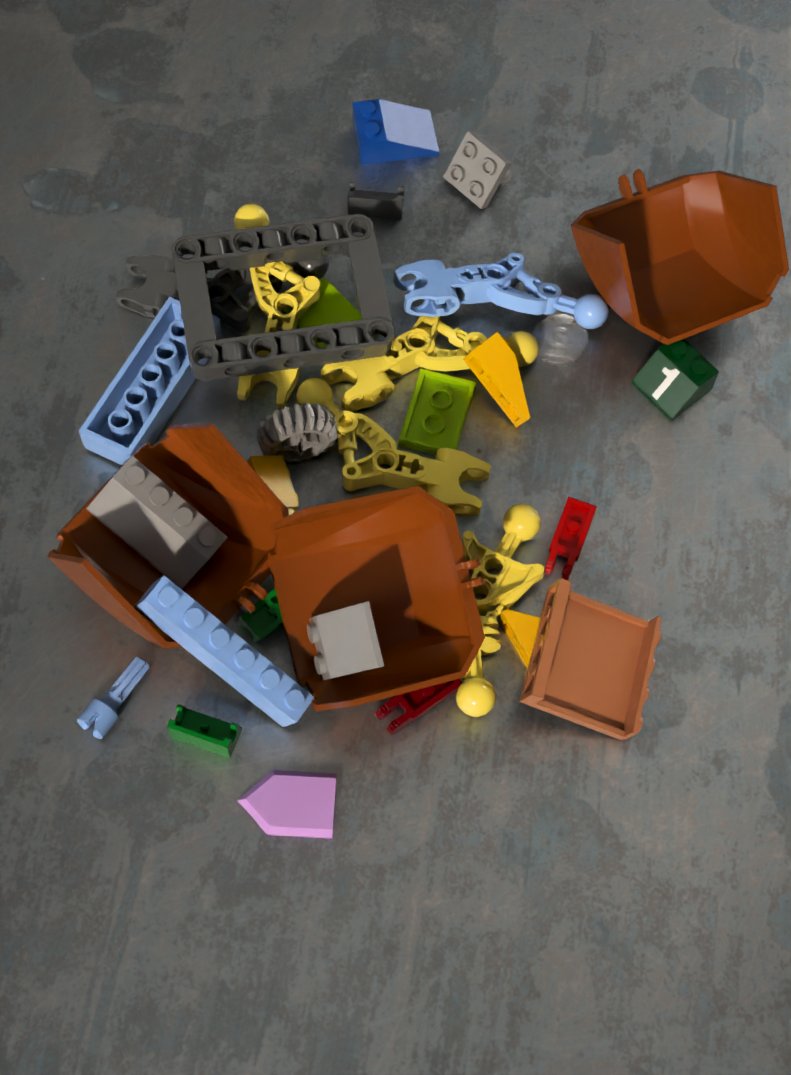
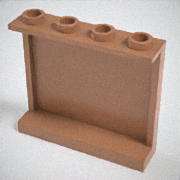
[519,578,662,741]

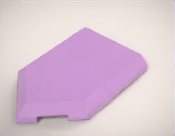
[237,770,337,839]

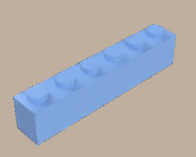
[134,575,314,727]

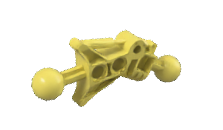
[456,503,544,717]

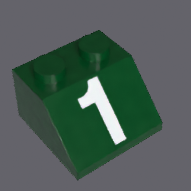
[631,339,719,421]

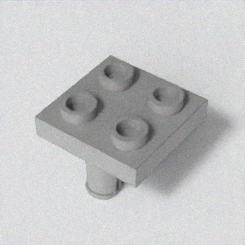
[443,131,512,209]

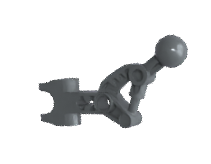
[116,255,329,333]

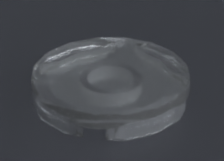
[532,314,589,366]

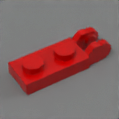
[544,497,597,580]

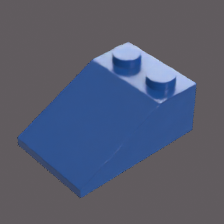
[352,99,439,165]

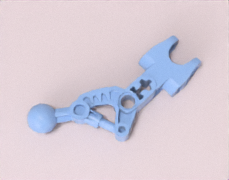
[393,253,609,329]

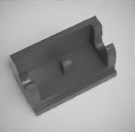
[347,182,404,220]

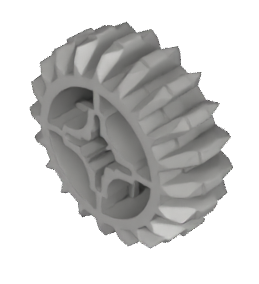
[257,402,338,464]

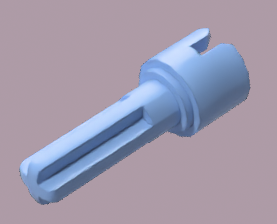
[76,657,150,739]

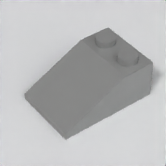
[307,601,384,680]

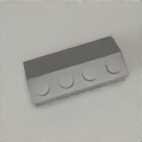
[86,455,227,589]

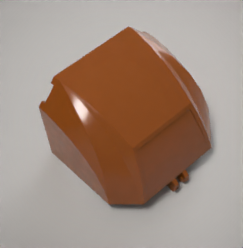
[571,169,789,345]
[47,423,289,649]
[268,486,486,711]

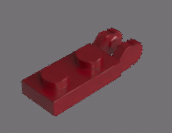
[375,679,463,735]

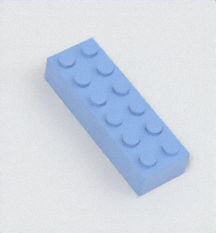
[79,296,223,465]

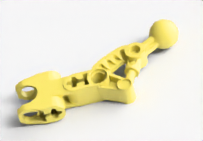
[234,203,321,409]
[320,316,539,412]
[296,378,491,516]

